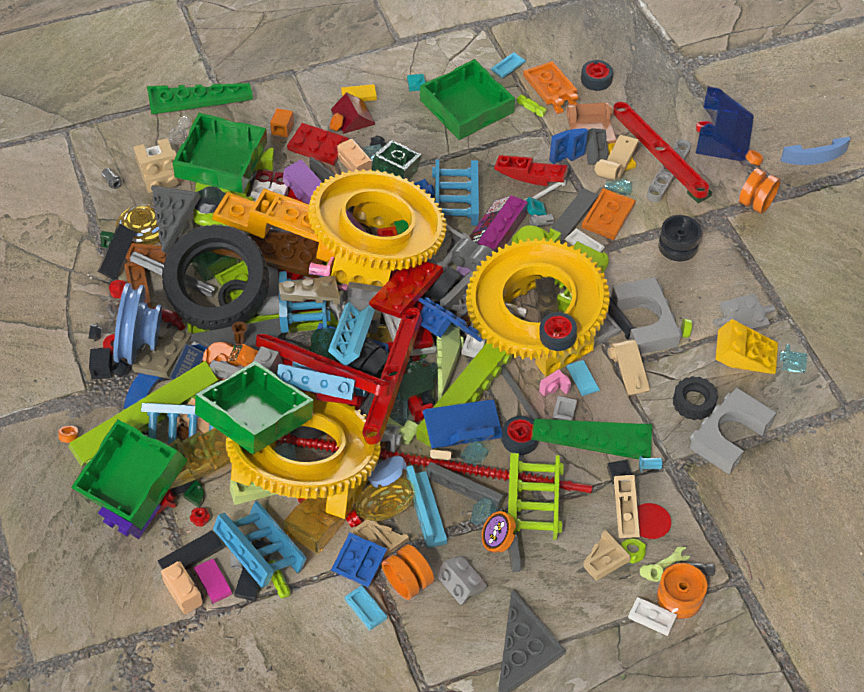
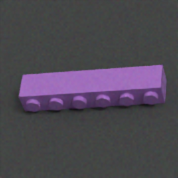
[283,159,368,234]

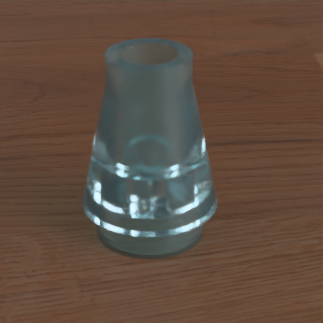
[605,179,632,196]

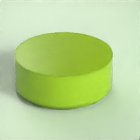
[681,318,692,338]

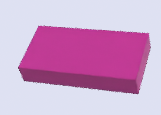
[194,559,232,604]

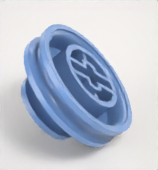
[114,283,162,365]

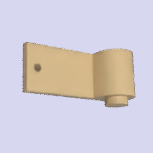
[595,135,639,181]
[608,339,650,396]

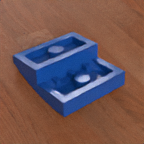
[549,128,588,164]
[331,532,387,588]

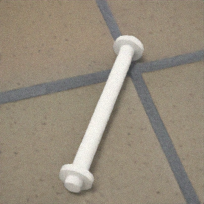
[524,179,566,201]

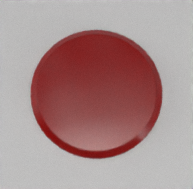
[637,503,671,539]

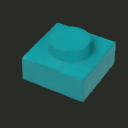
[407,74,425,92]
[526,197,547,216]

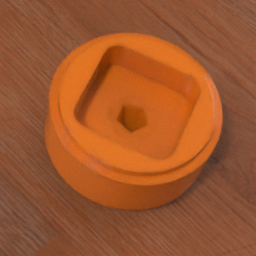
[329,113,343,131]
[745,150,764,165]
[58,426,79,443]

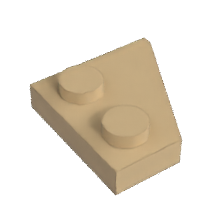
[352,519,409,559]
[584,530,630,581]

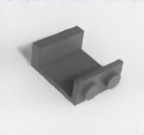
[339,282,383,333]

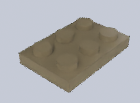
[132,327,192,378]

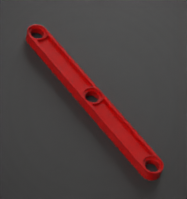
[613,102,709,198]
[362,308,422,445]
[255,334,390,396]

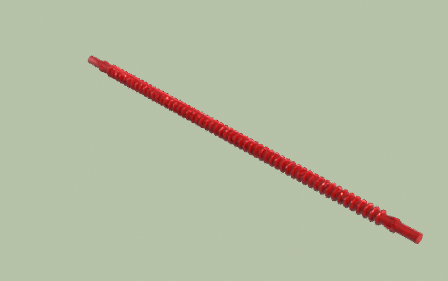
[217,430,592,493]

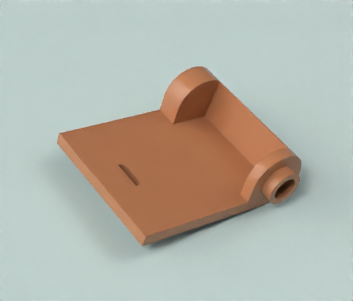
[567,102,617,144]

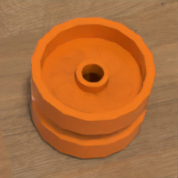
[739,168,781,214]
[382,544,434,600]
[656,563,708,619]

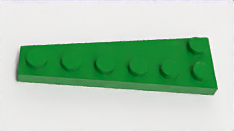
[147,83,253,114]
[531,419,652,460]

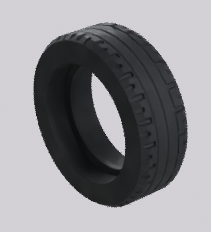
[162,224,270,331]

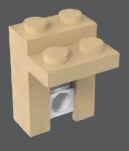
[133,138,182,193]

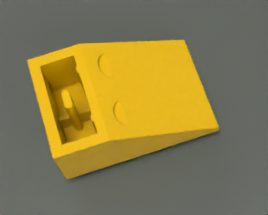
[715,319,778,374]

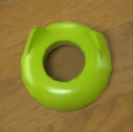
[620,538,646,564]

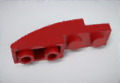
[494,155,568,186]

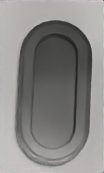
[508,533,521,573]

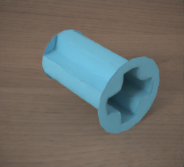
[639,456,662,472]

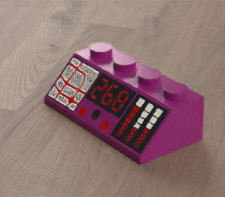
[469,195,528,253]

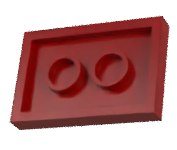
[287,123,349,166]

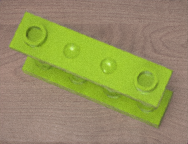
[508,453,563,540]

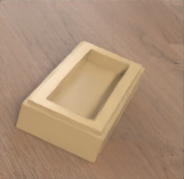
[430,448,453,460]

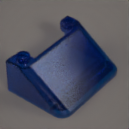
[695,86,754,161]

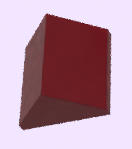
[331,92,375,134]

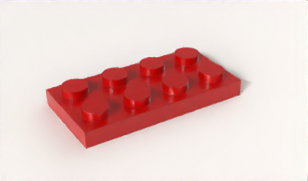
[369,261,443,319]

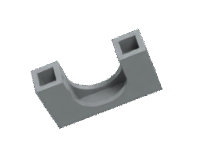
[611,277,682,354]
[690,388,776,475]

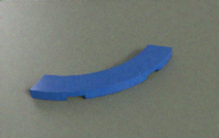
[124,344,207,409]

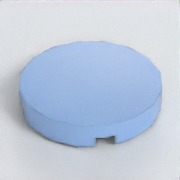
[368,456,407,487]

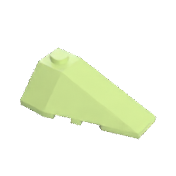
[436,324,463,401]

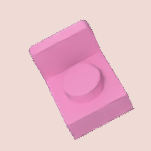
[539,369,571,397]

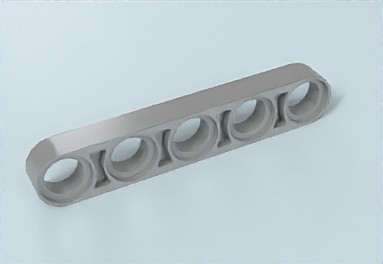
[647,139,691,202]

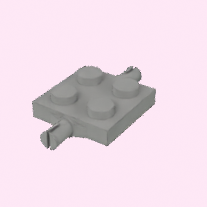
[713,293,775,331]

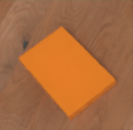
[581,188,636,240]

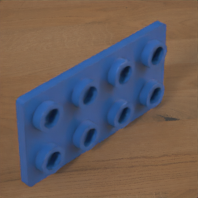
[418,297,483,342]
[423,400,502,449]

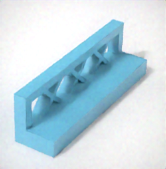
[328,302,375,365]
[406,466,447,548]

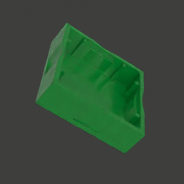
[420,59,515,140]
[172,113,267,194]
[195,361,314,454]
[71,419,188,530]

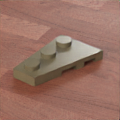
[278,276,340,304]

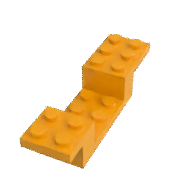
[212,188,336,263]

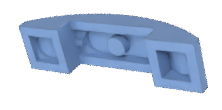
[781,137,850,165]

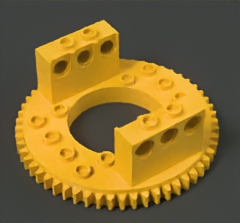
[308,169,446,287]
[466,238,609,377]
[226,391,381,519]

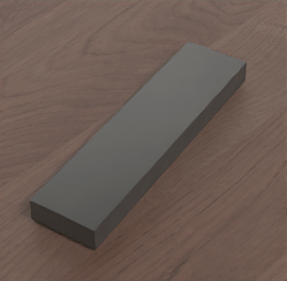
[548,188,599,244]
[427,462,503,511]

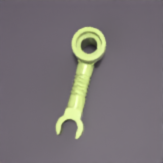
[387,417,418,445]
[640,547,690,582]

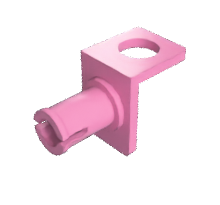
[309,257,348,290]

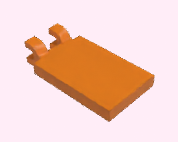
[523,61,579,114]

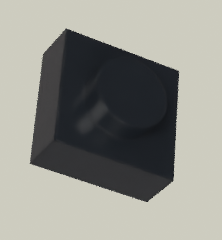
[607,460,632,484]

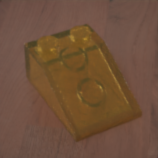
[283,497,355,554]

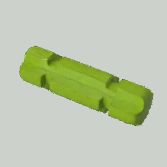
[516,94,547,117]
[267,560,291,599]

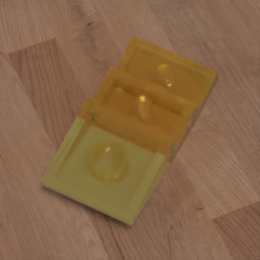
[168,428,231,489]

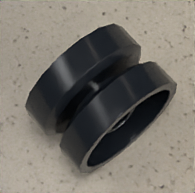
[658,215,702,262]

